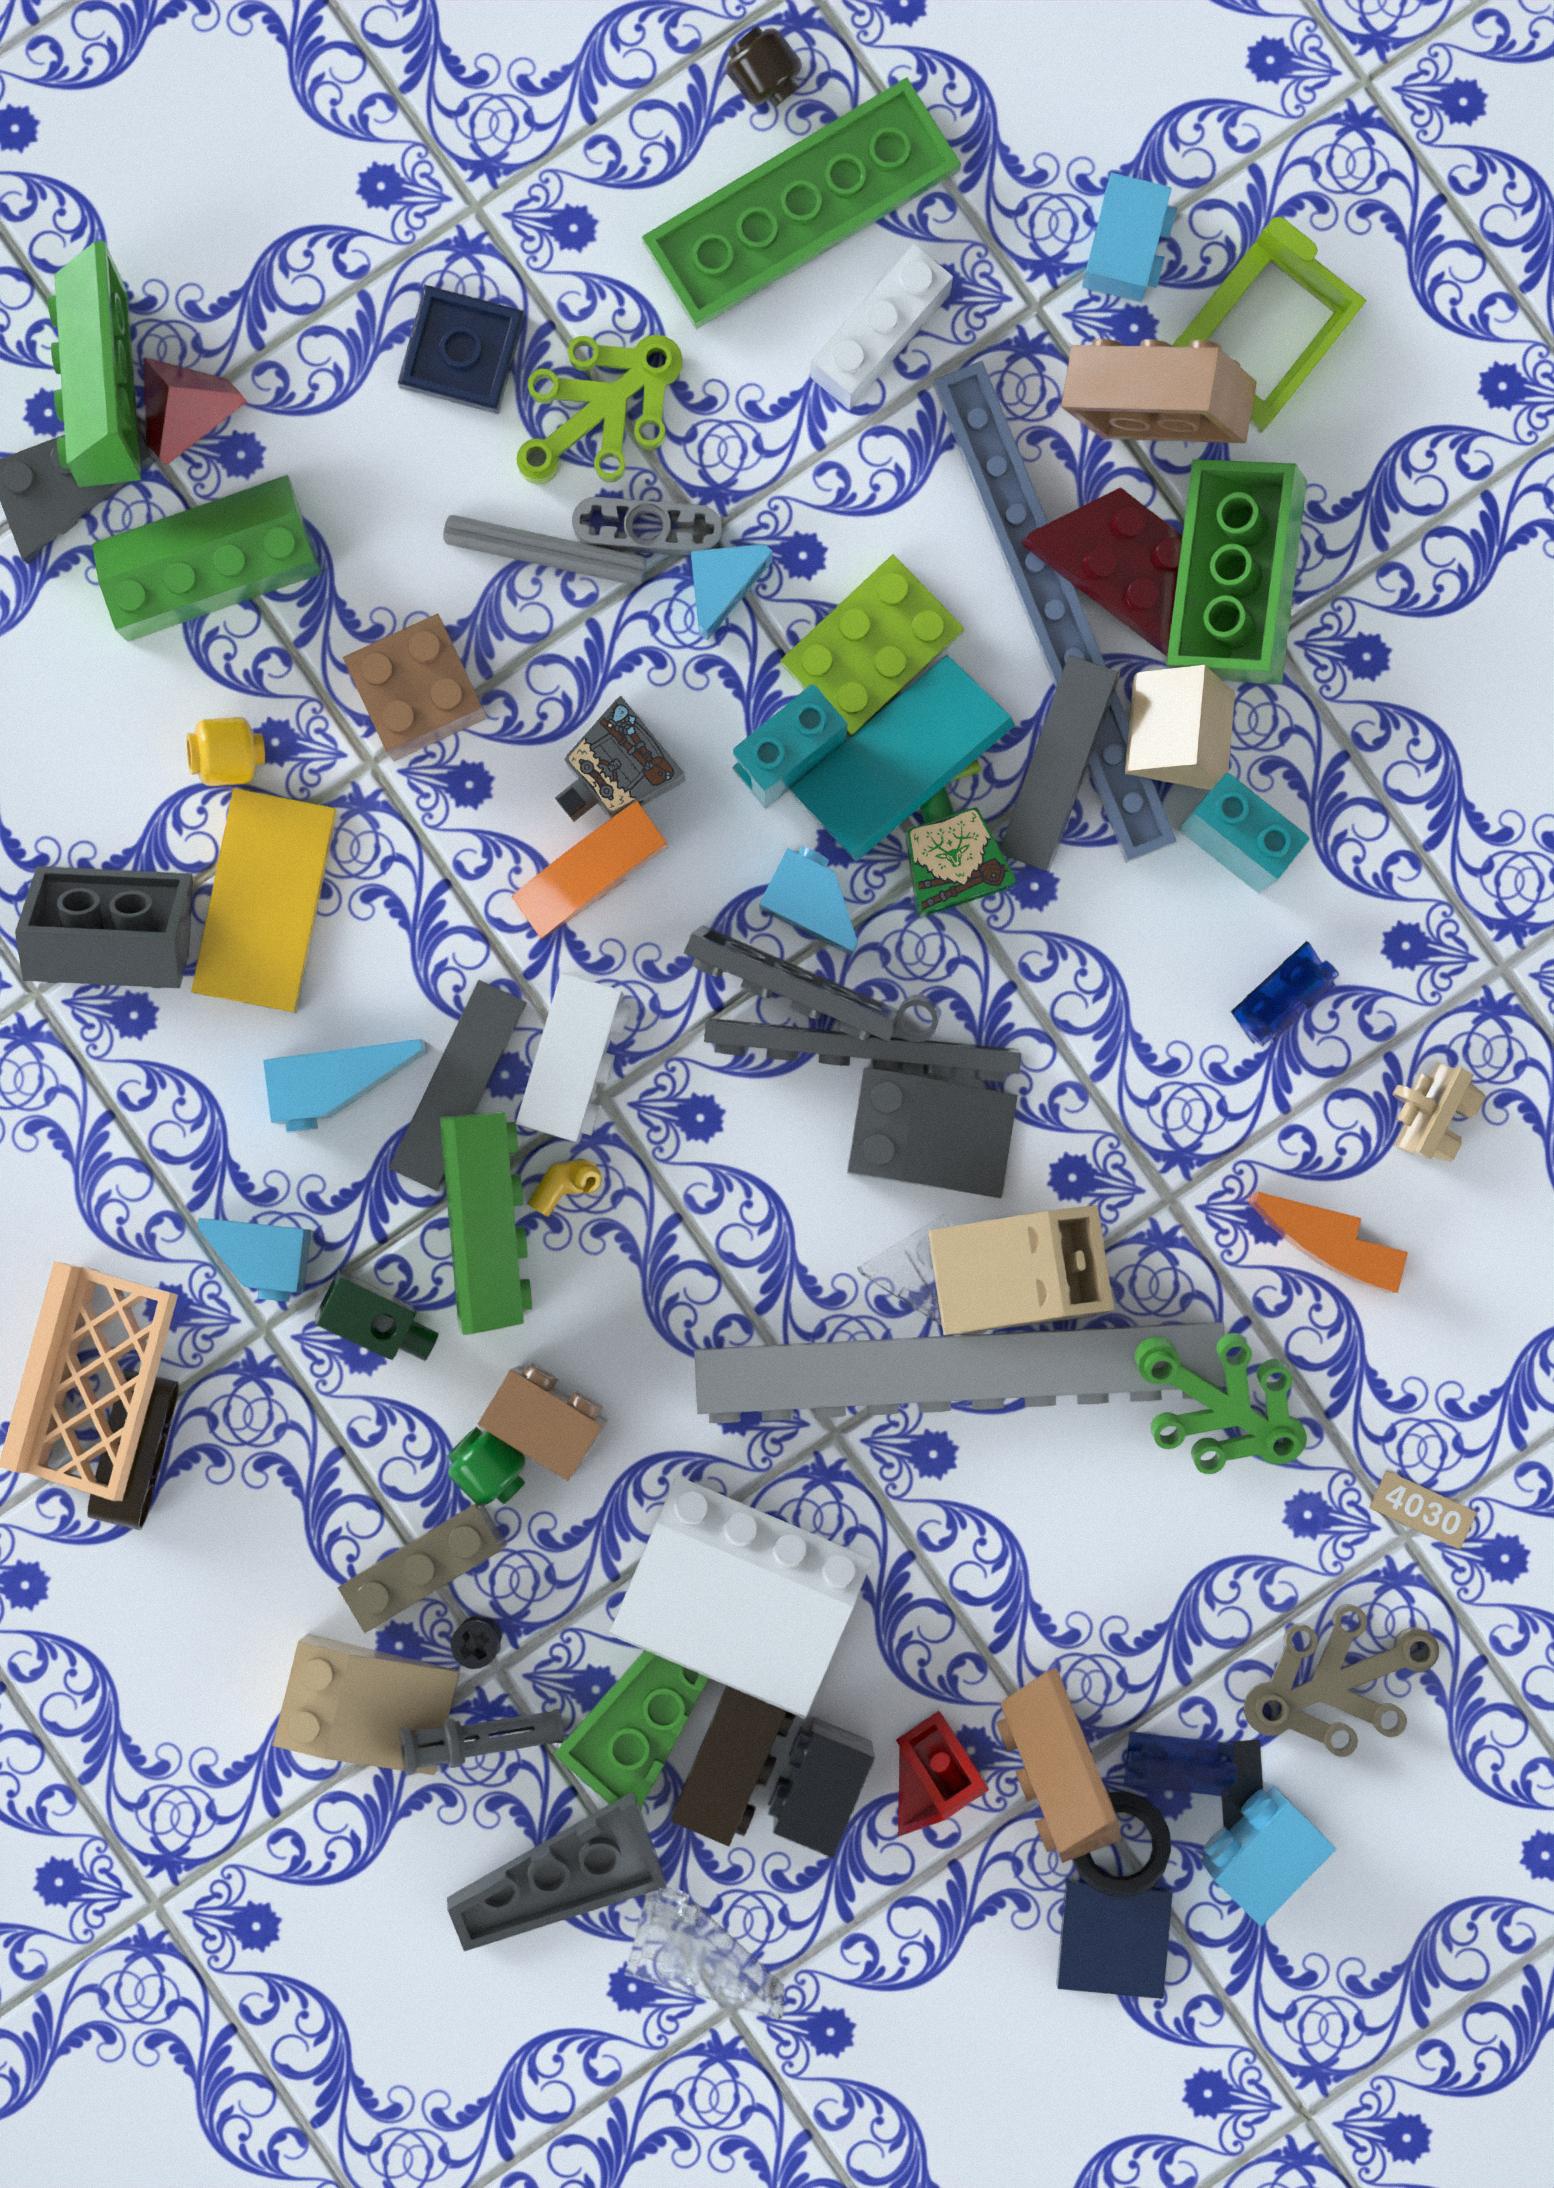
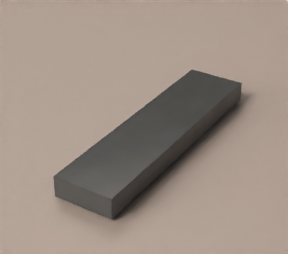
[1000,655,1121,871]
[389,979,527,1191]

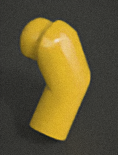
[527,1159,602,1217]

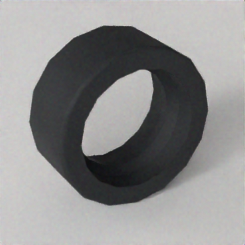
[1072,1791,1171,1897]

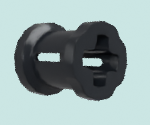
[451,1616,503,1669]

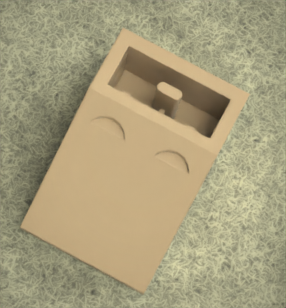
[928,1205,1114,1336]

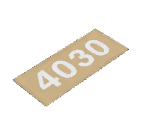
[1369,1470,1477,1550]

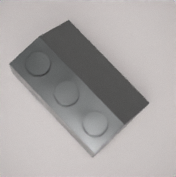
[15,866,193,988]

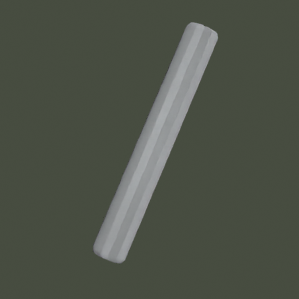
[443,515,647,586]

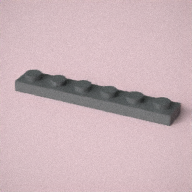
[704,1018,1021,1082]

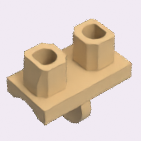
[1392,1062,1486,1162]

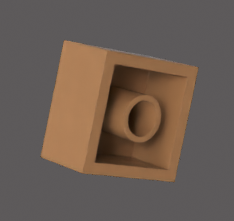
[342,613,487,761]
[477,1363,608,1481]

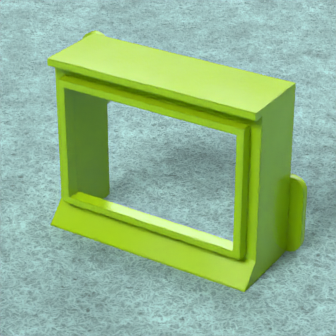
[1172,217,1367,433]

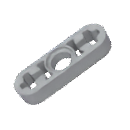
[572,497,723,556]

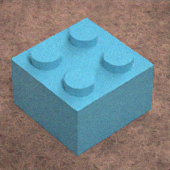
[1200,1785,1337,1927]

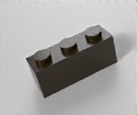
[670,1685,796,1847]

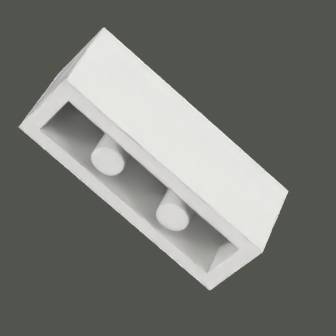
[810,243,953,411]
[516,972,630,1144]

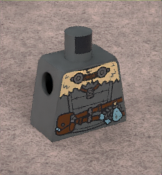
[555,696,685,822]

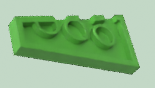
[554,1650,709,1809]

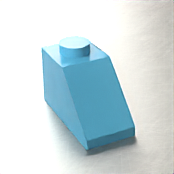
[759,846,858,956]
[197,1218,311,1302]

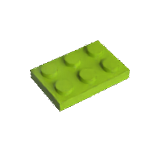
[780,554,965,737]

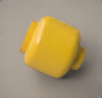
[186,717,265,786]

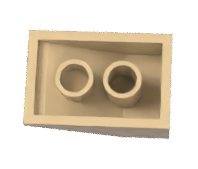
[272,1634,460,1775]

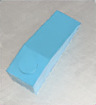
[263,1039,427,1133]

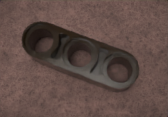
[87,1369,179,1530]

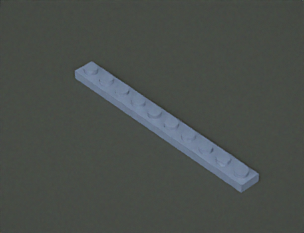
[933,361,1177,863]

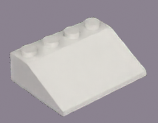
[609,1475,872,1719]

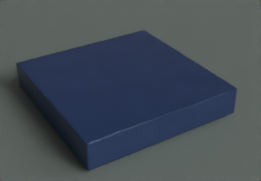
[397,285,526,414]
[1056,1879,1173,1999]

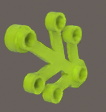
[516,335,683,484]

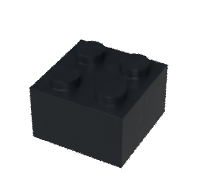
[767,1717,875,1858]

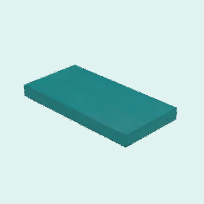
[790,655,1015,862]

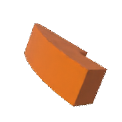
[511,800,668,940]
[1249,1192,1408,1293]

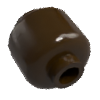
[726,25,802,108]

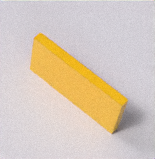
[191,788,338,1013]

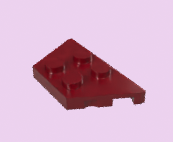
[1020,487,1183,656]

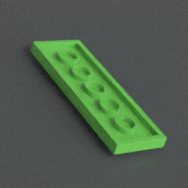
[642,77,961,329]

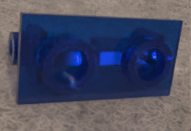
[1230,941,1339,1047]
[1124,1731,1237,1797]

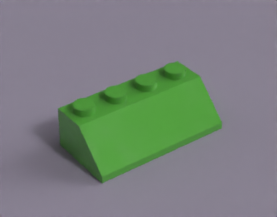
[48,241,141,487]
[1166,459,1307,685]
[92,475,323,642]
[440,1111,532,1335]

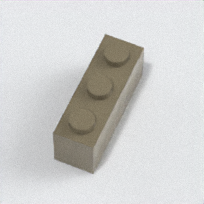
[338,1503,508,1634]

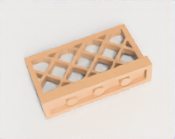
[0,1261,178,1501]

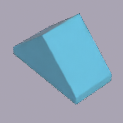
[691,544,773,641]

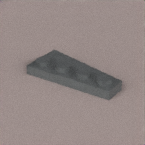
[447,1791,666,1952]

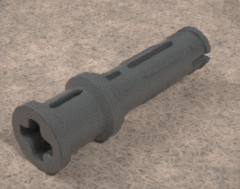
[399,1709,564,1775]

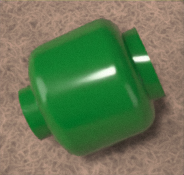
[447,1426,526,1506]

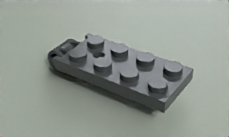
[684,925,939,1042]

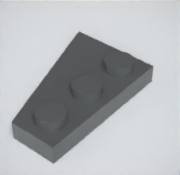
[0,419,154,564]

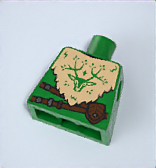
[905,787,1016,919]

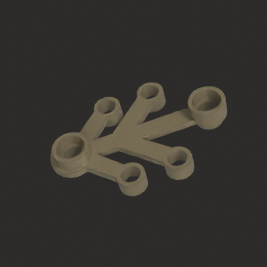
[1244,1604,1439,1757]

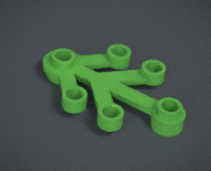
[1134,1333,1307,1474]

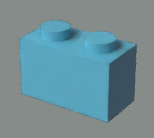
[1081,172,1177,302]

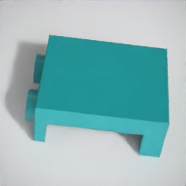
[732,685,848,809]
[1178,773,1309,894]

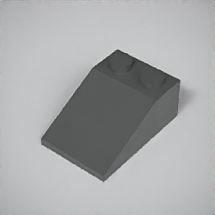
[847,1067,1018,1198]

